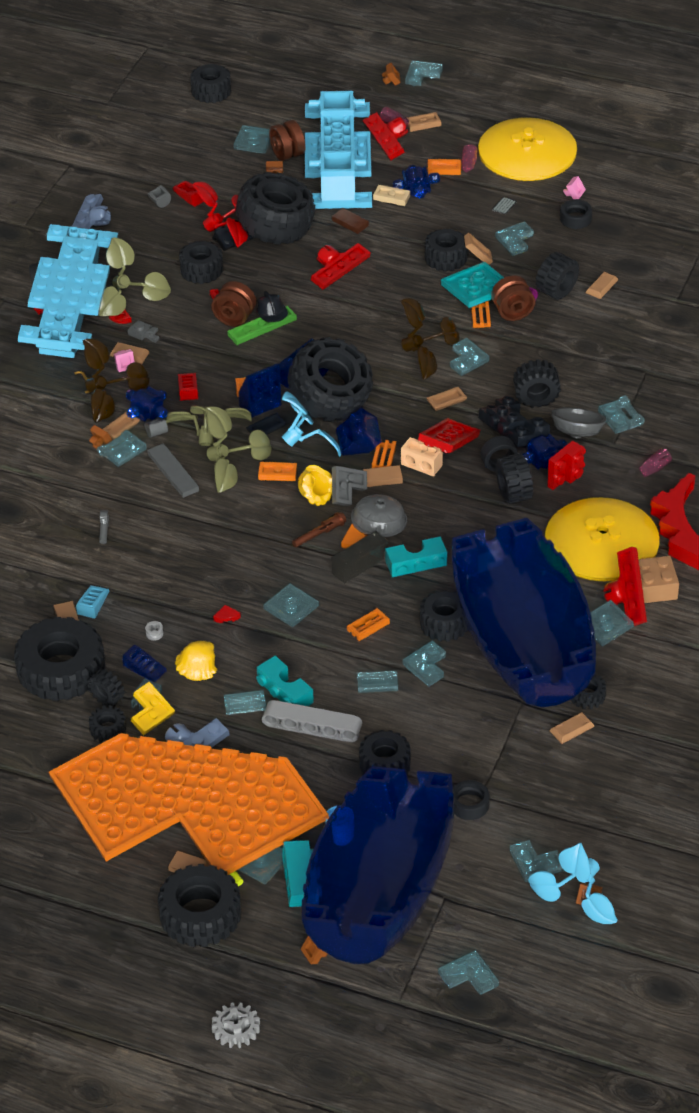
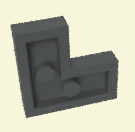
[332,466,367,506]

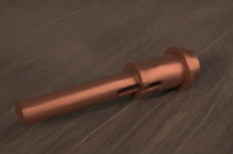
[292,512,346,548]

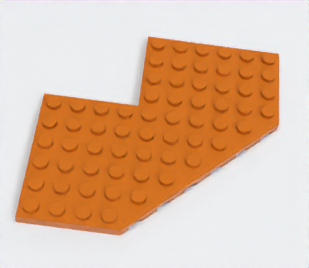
[49,733,329,875]

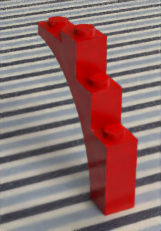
[650,473,699,570]

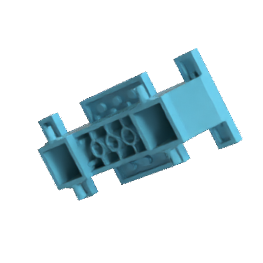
[305,91,372,209]
[18,224,118,358]

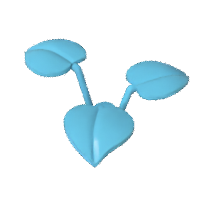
[282,391,341,457]
[528,843,618,924]

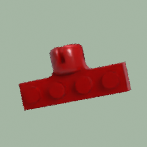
[363,112,408,161]
[311,243,371,290]
[603,547,647,627]

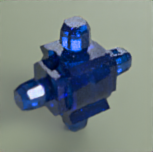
[393,165,440,199]
[126,386,168,422]
[522,434,567,470]

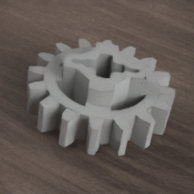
[212,1003,260,1048]

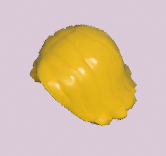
[298,465,332,506]
[175,641,217,681]

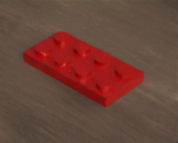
[418,418,480,453]

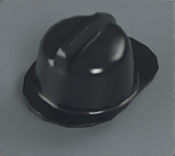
[256,291,288,322]

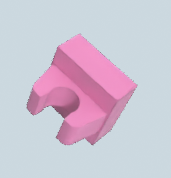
[563,176,586,199]
[114,349,135,372]

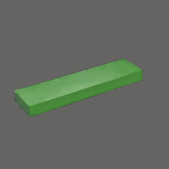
[227,306,297,345]

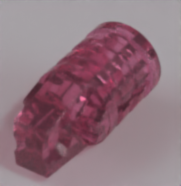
[380,107,409,129]
[461,144,478,172]
[639,448,672,477]

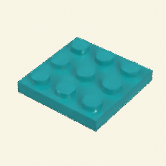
[441,262,504,308]

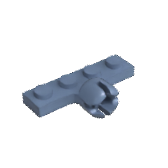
[72,194,111,229]
[165,718,230,748]

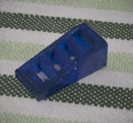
[123,645,167,683]

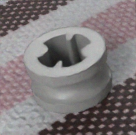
[145,621,164,641]

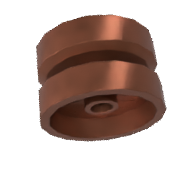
[269,120,306,161]
[491,275,535,321]
[211,281,256,327]

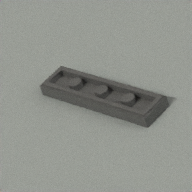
[147,443,199,498]

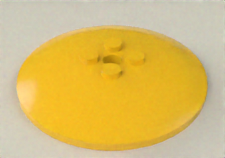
[478,118,577,181]
[545,497,660,581]

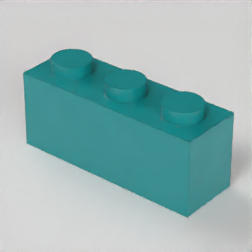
[282,840,319,907]

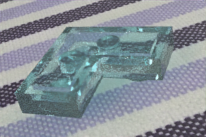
[405,60,443,86]
[495,222,534,256]
[450,338,489,376]
[403,640,446,687]
[510,840,565,882]
[438,950,499,995]

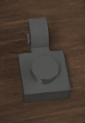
[128,320,159,343]

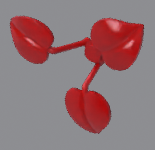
[191,182,248,247]

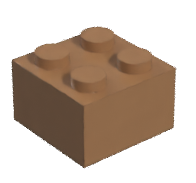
[639,556,679,603]

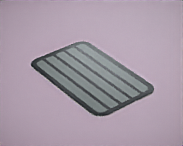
[492,197,517,214]

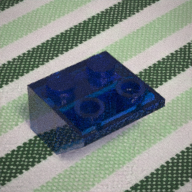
[336,408,382,456]

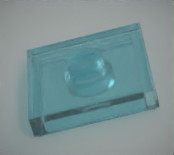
[234,125,270,154]
[264,584,319,627]
[579,600,634,646]
[238,847,283,885]

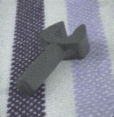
[99,510,109,544]

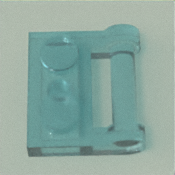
[598,395,645,434]
[97,430,147,467]

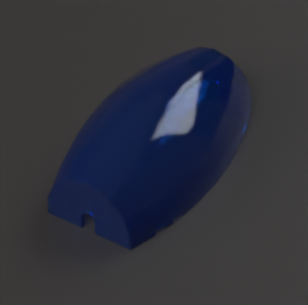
[452,518,596,707]
[301,766,455,964]

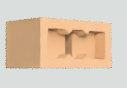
[401,437,443,476]

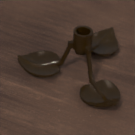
[400,298,460,380]
[82,339,149,422]

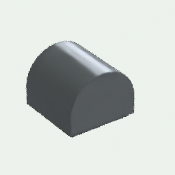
[148,185,171,208]
[144,418,168,438]

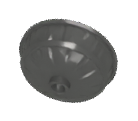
[551,407,606,438]
[351,494,407,537]

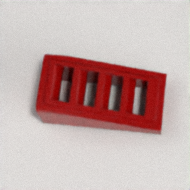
[172,181,204,207]
[178,373,198,401]

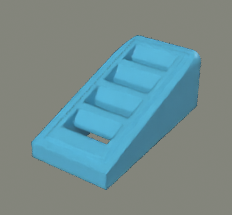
[76,585,109,618]

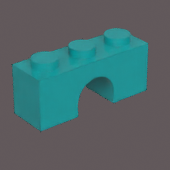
[385,536,447,577]
[256,656,314,706]

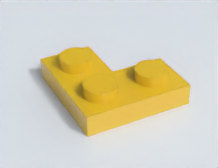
[131,682,175,736]

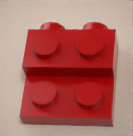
[547,440,586,490]

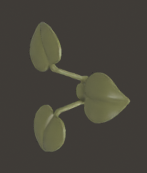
[98,238,171,316]
[166,406,252,446]
[205,407,272,493]

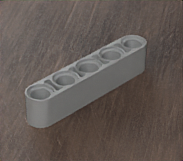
[262,700,363,742]

